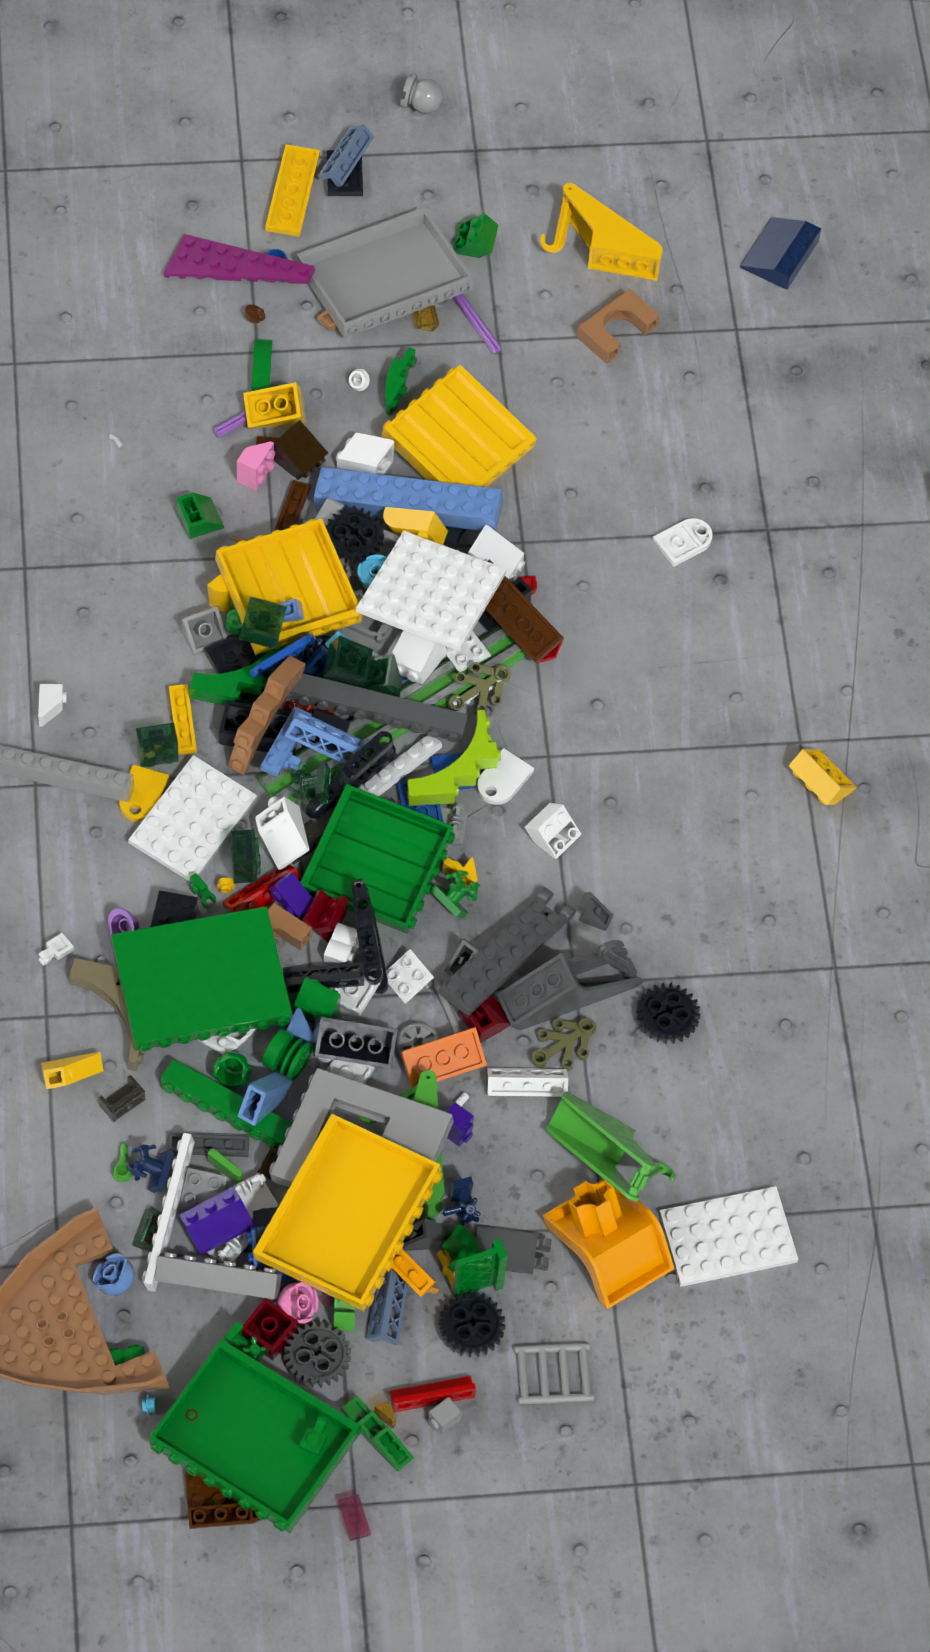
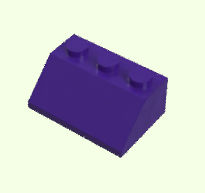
[179,1187,255,1255]

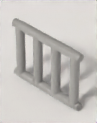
[514,1343,595,1404]

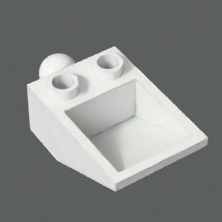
[255,796,309,870]

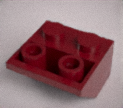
[458,994,511,1043]

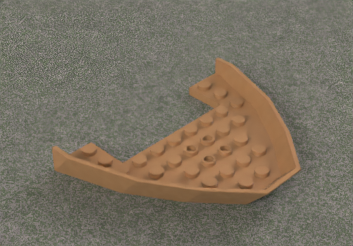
[0,1207,170,1395]

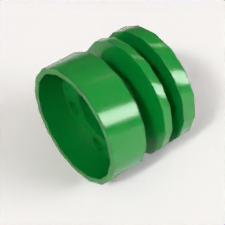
[262,1028,313,1081]

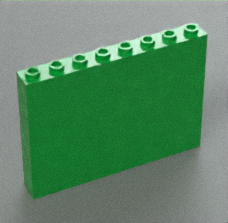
[111,906,292,1052]
[149,1339,361,1534]

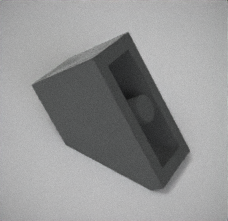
[403,1218,443,1251]

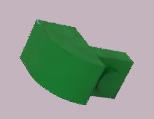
[442,1224,479,1273]

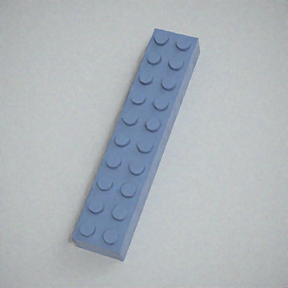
[313,467,504,531]

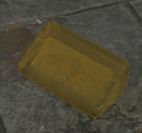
[414,305,439,332]

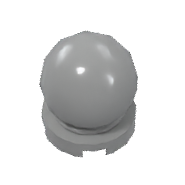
[400,73,444,113]

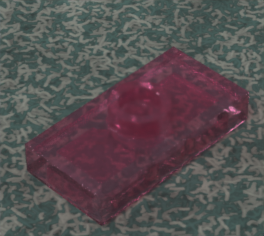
[338,1494,371,1541]

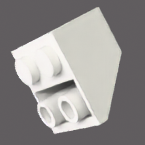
[524,803,581,859]

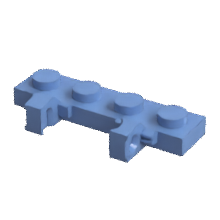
[260,706,317,777]

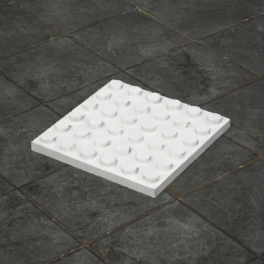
[356,531,506,651]

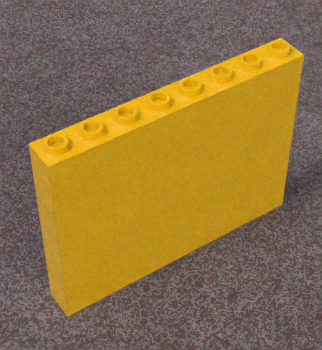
[253,1114,443,1312]

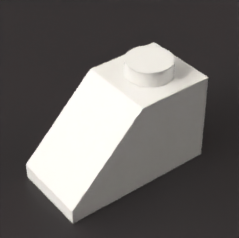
[38,684,67,727]

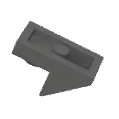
[578,892,614,931]

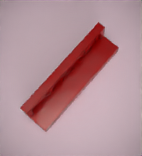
[222,865,301,913]
[389,1376,476,1413]

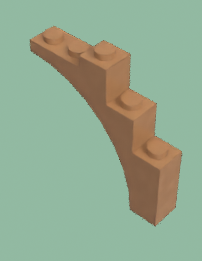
[227,655,306,776]

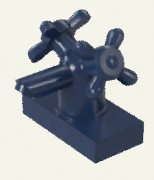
[298,637,337,677]
[126,1144,175,1193]
[442,1176,481,1226]

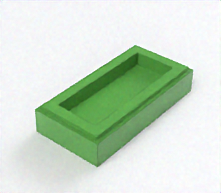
[208,1148,243,1184]

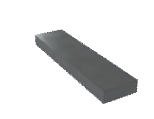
[168,1133,249,1157]

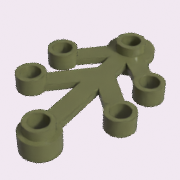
[448,662,511,715]
[532,1018,596,1071]

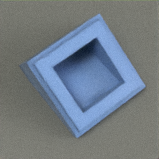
[279,598,304,622]

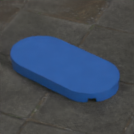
[249,633,316,679]

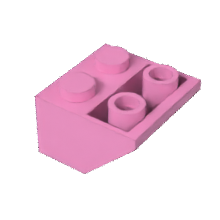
[237,442,275,490]

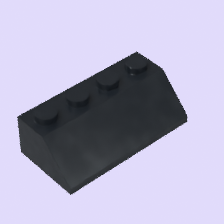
[219,700,298,756]
[313,1016,398,1069]

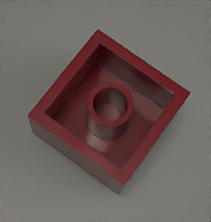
[242,1298,298,1361]

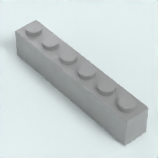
[154,1252,282,1299]

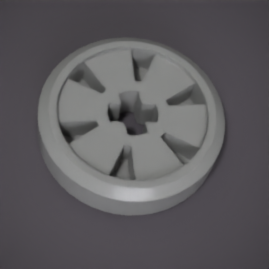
[396,1023,439,1058]

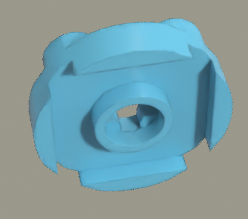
[357,555,387,589]

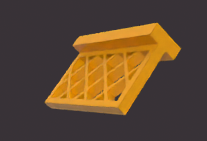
[392,1248,440,1297]

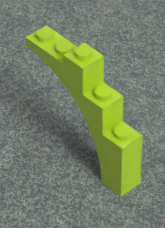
[407,710,501,806]

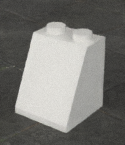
[336,433,394,475]
[468,525,525,582]
[389,630,447,684]

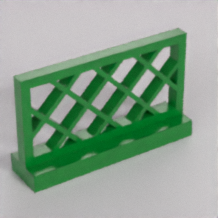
[452,1239,508,1298]

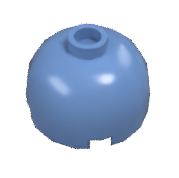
[93,1254,135,1296]

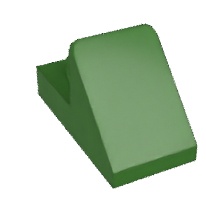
[333,1298,355,1331]

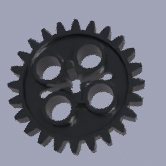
[325,507,385,564]
[636,983,701,1044]
[438,1292,506,1358]

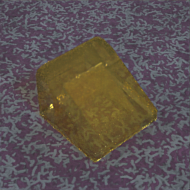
[374,1401,396,1428]

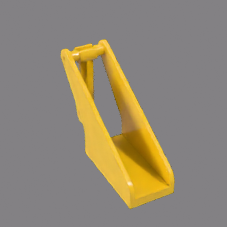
[540,183,662,281]

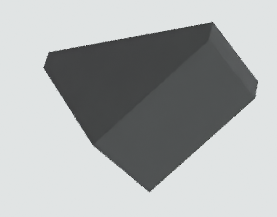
[444,939,479,976]

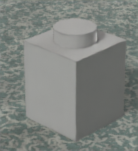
[428,1397,462,1435]

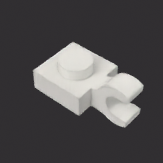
[38,933,74,966]

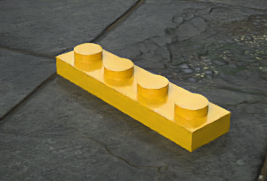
[169,684,197,755]

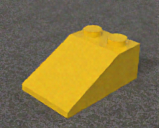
[243,382,306,429]

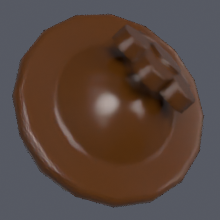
[245,305,265,324]

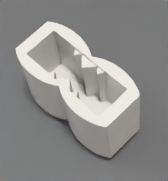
[324,923,359,965]

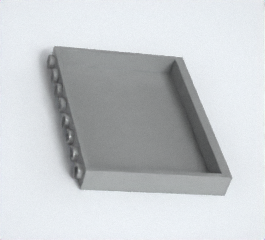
[297,207,473,338]

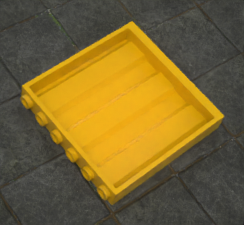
[381,365,537,487]
[215,518,363,655]

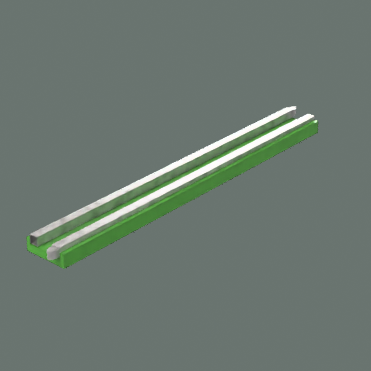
[259,627,525,803]

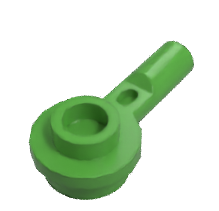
[112,1144,133,1182]

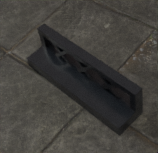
[284,962,364,993]

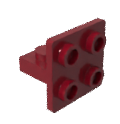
[303,889,349,943]

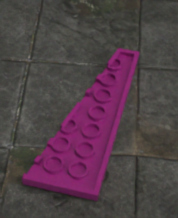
[163,234,315,284]

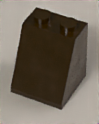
[274,420,328,480]

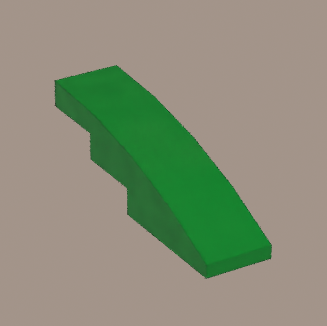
[340,1395,414,1471]

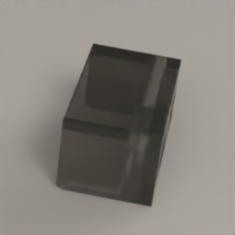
[98,1075,146,1122]

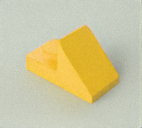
[442,857,478,887]

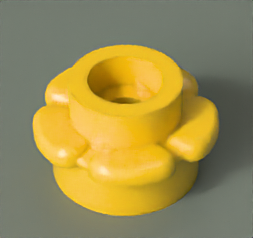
[216,878,235,894]

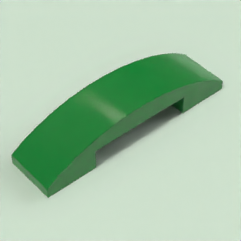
[251,339,272,391]

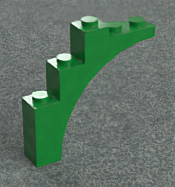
[189,645,289,705]

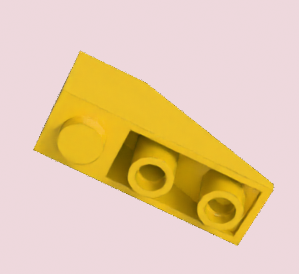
[41,1052,104,1089]

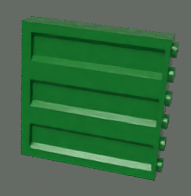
[300,784,456,934]

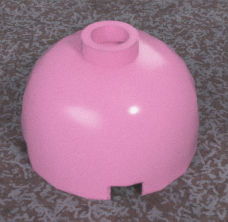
[277,1282,319,1323]

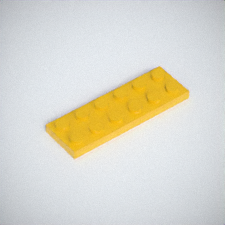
[265,144,320,237]

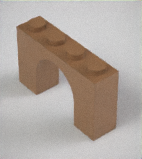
[577,289,660,364]
[267,903,312,950]

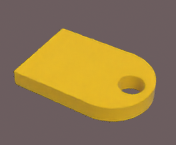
[119,765,170,822]

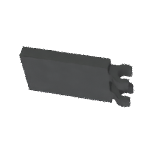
[476,1226,552,1274]

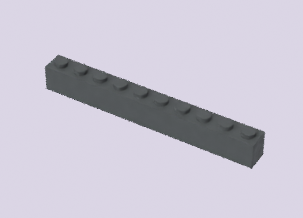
[284,674,468,743]

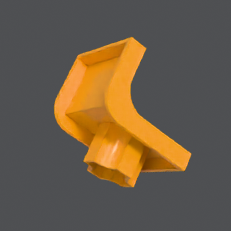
[542,1179,675,1309]

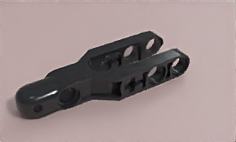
[306,731,397,819]
[352,878,389,994]

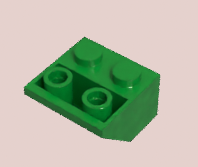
[453,213,499,258]
[176,492,224,539]
[294,977,341,1023]

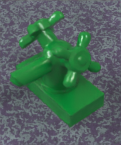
[430,870,480,918]
[223,1321,266,1361]

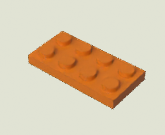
[400,1027,487,1088]

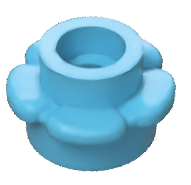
[142,1395,156,1415]

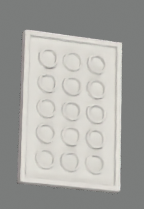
[128,755,257,882]
[659,1186,798,1287]

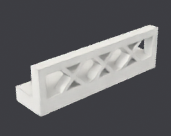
[487,1068,568,1097]

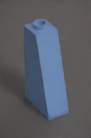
[237,1072,293,1126]

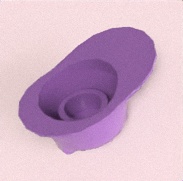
[108,908,139,941]

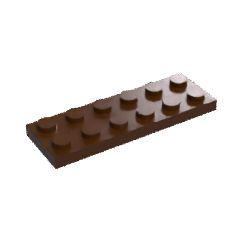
[485,559,564,664]

